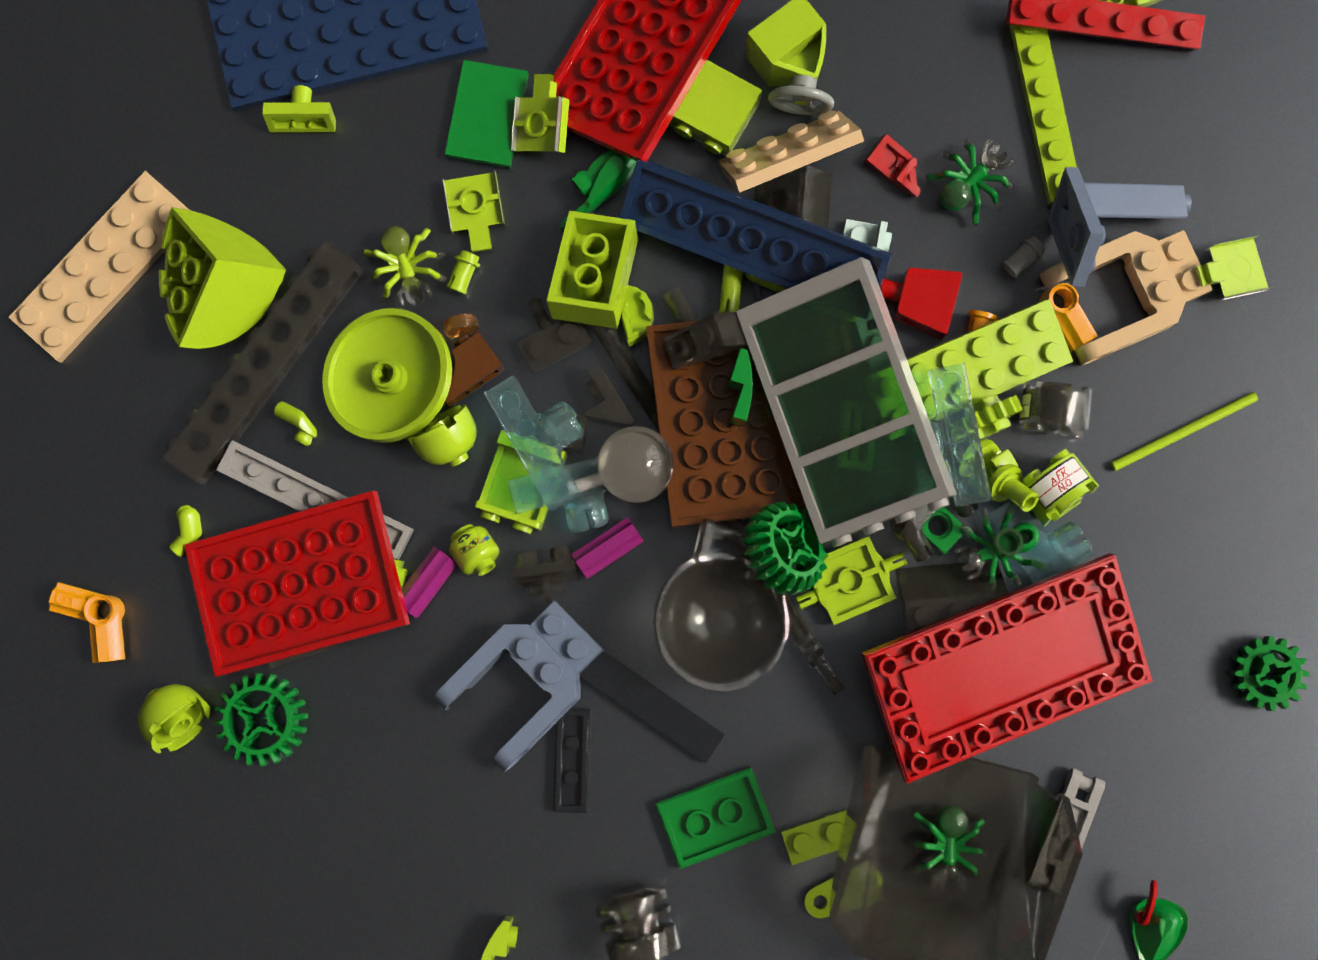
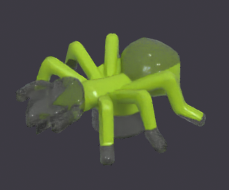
[363,226,447,307]

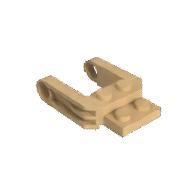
[1039,230,1212,366]

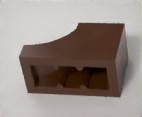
[445,332,505,408]

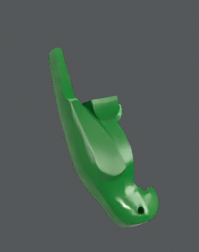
[558,150,637,231]

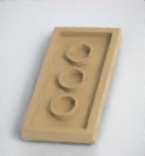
[718,111,864,193]

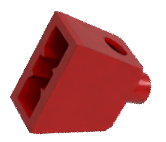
[880,268,963,340]

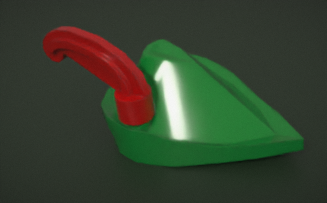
[1129,880,1189,960]

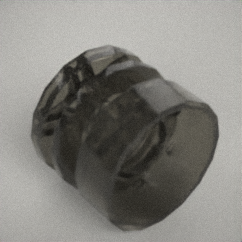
[595,886,681,960]

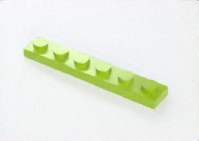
[1009,25,1077,205]

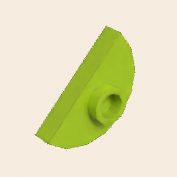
[620,285,654,347]

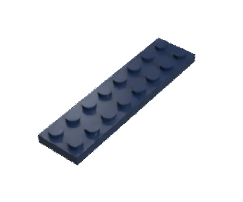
[619,159,893,320]

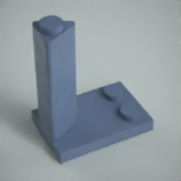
[1047,167,1192,287]

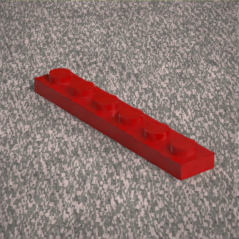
[1005,0,1205,50]

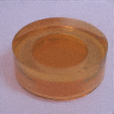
[444,314,479,338]

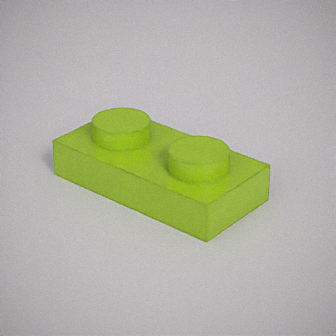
[780,809,857,865]

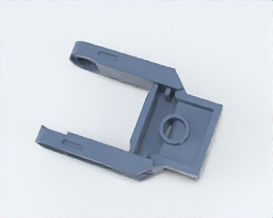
[434,601,604,772]

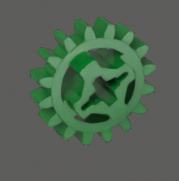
[1230,636,1310,711]

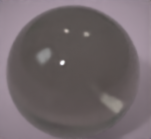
[598,426,674,503]

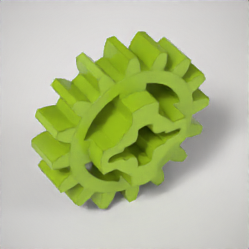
[949,395,1023,441]

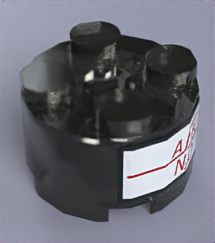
[1019,382,1092,439]

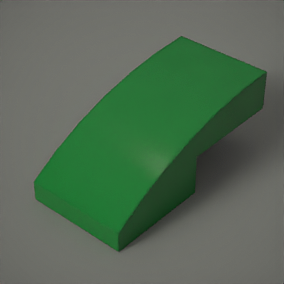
[727,348,753,427]

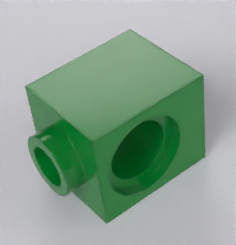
[910,506,966,556]

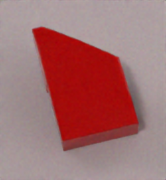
[863,134,920,198]

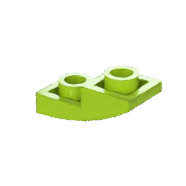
[481,916,518,960]

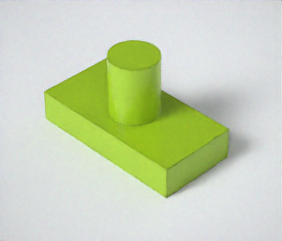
[262,85,336,132]

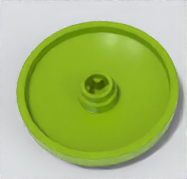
[322,308,452,443]

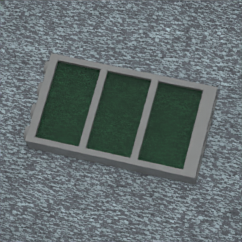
[736,257,957,547]

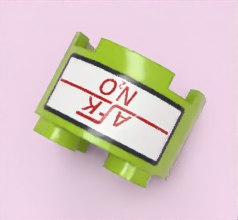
[1022,449,1099,527]

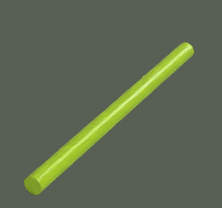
[1110,392,1258,471]

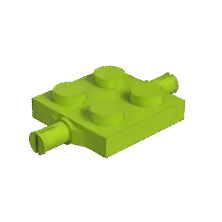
[795,536,907,625]

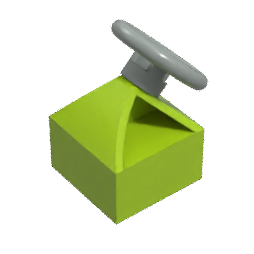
[745,0,834,115]

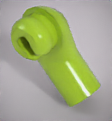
[274,401,317,446]
[169,505,202,557]

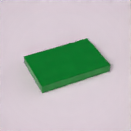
[445,60,529,169]
[655,767,776,870]

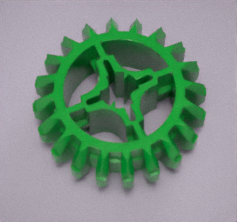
[742,501,829,595]
[214,673,308,766]

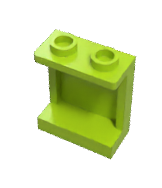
[474,430,567,534]

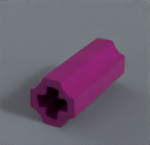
[571,517,644,579]
[402,546,457,618]

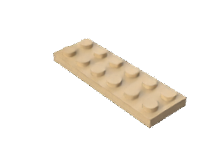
[9,171,189,363]

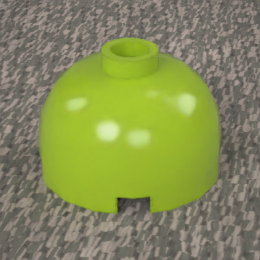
[407,404,477,467]
[137,684,210,753]

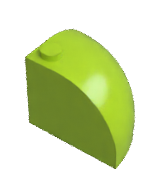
[159,207,286,349]

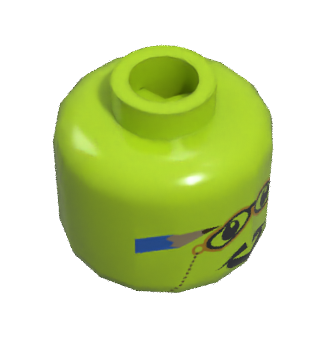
[448,524,499,576]

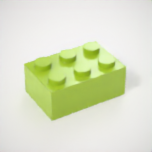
[547,211,638,329]

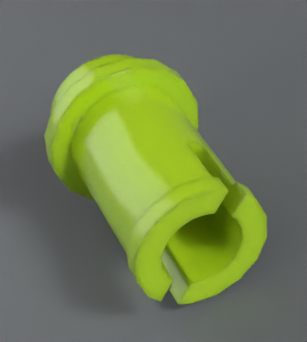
[445,250,480,295]

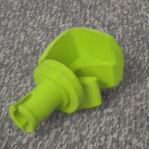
[959,439,1039,512]

